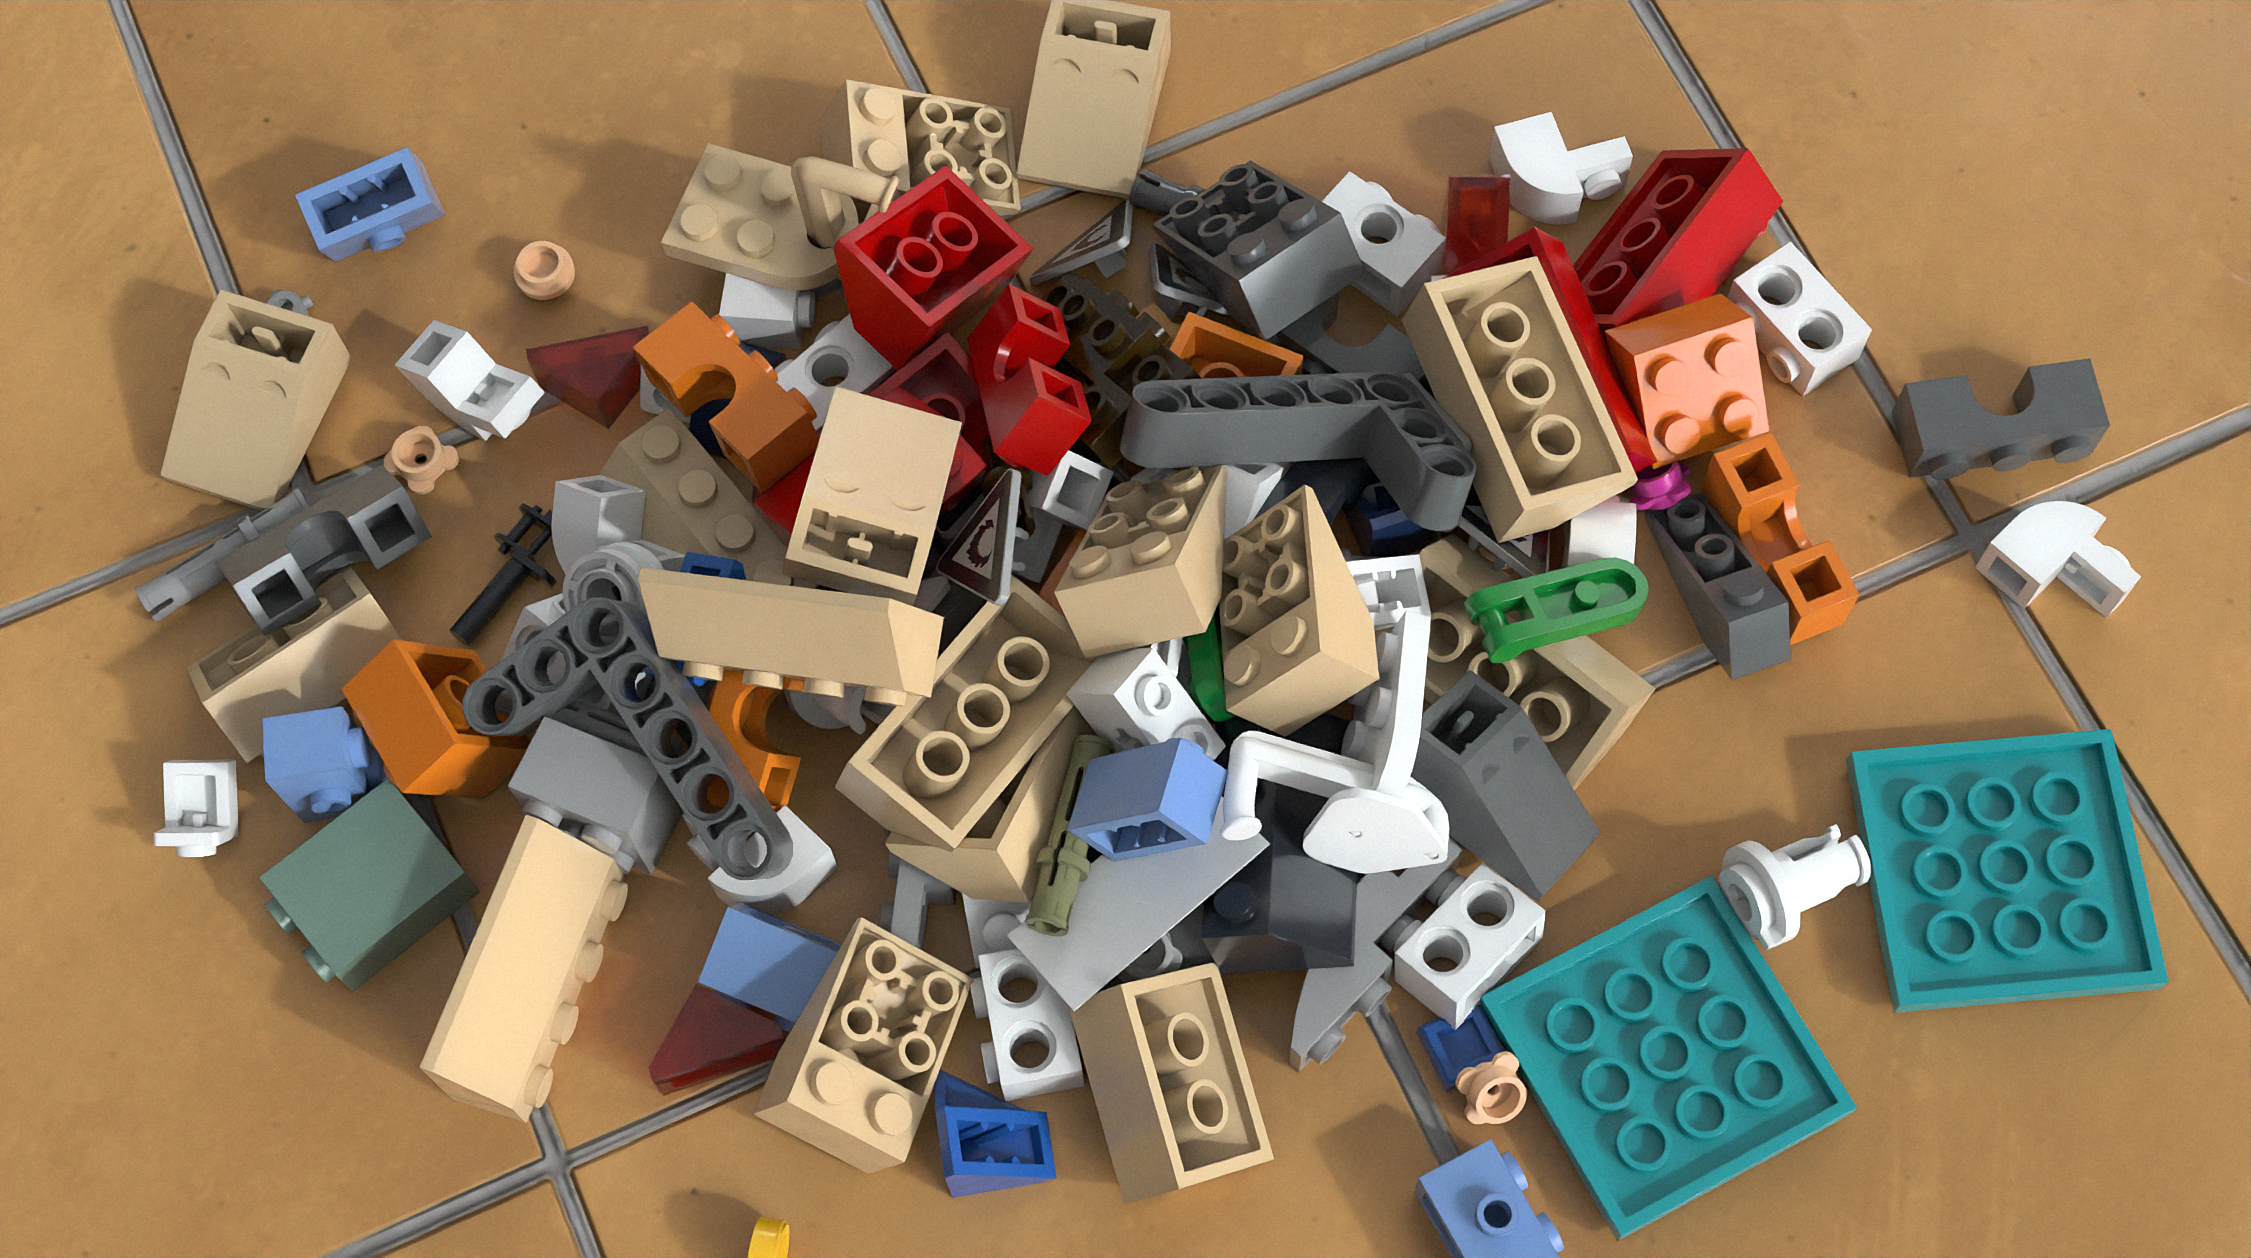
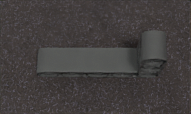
[1119,372,1477,531]
[463,597,793,880]

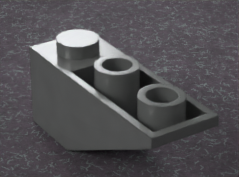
[1645,493,1791,680]

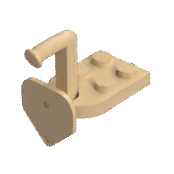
[661,143,900,290]

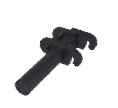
[449,503,557,646]

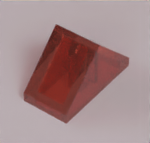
[1442,174,1511,275]
[526,325,650,429]
[648,983,787,1096]

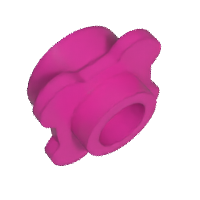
[1630,460,1692,510]

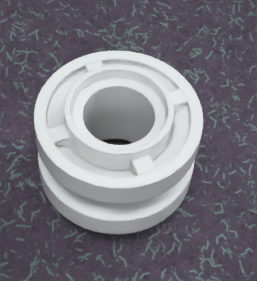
[563,542,664,642]

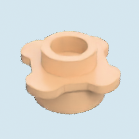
[384,426,459,495]
[1455,1051,1528,1124]

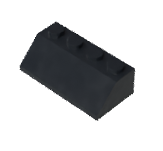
[1202,713,1357,974]

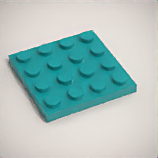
[1846,729,2169,1013]
[1480,875,1857,1241]

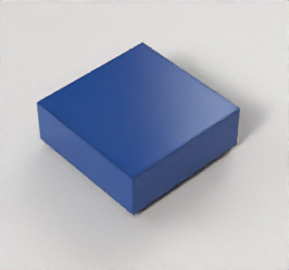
[1416,1004,1504,1092]

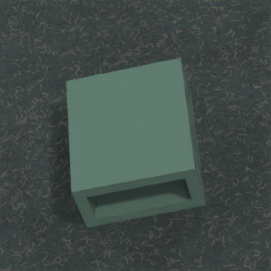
[259,779,480,991]

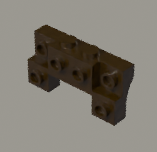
[1041,271,1202,469]

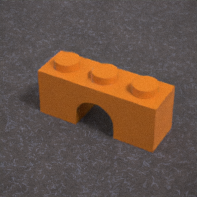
[633,301,819,493]
[1701,432,1860,646]
[707,669,804,813]

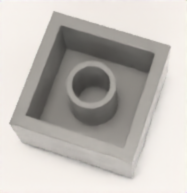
[508,716,683,875]

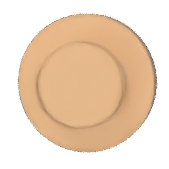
[514,241,575,300]

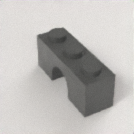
[1244,292,1431,392]
[1892,358,2110,480]
[215,465,432,636]

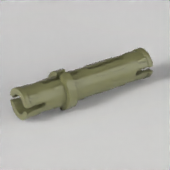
[1025,735,1116,936]

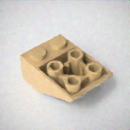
[1016,0,1171,199]
[820,79,1021,224]
[160,290,352,511]
[782,386,962,606]
[1054,465,1227,659]
[1219,485,1379,737]
[753,917,974,1174]

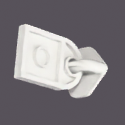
[1220,610,1450,874]

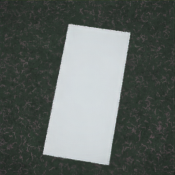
[1006,796,1270,1011]

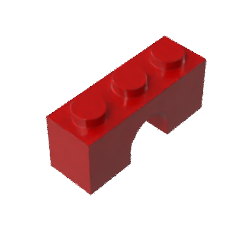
[967,284,1092,477]

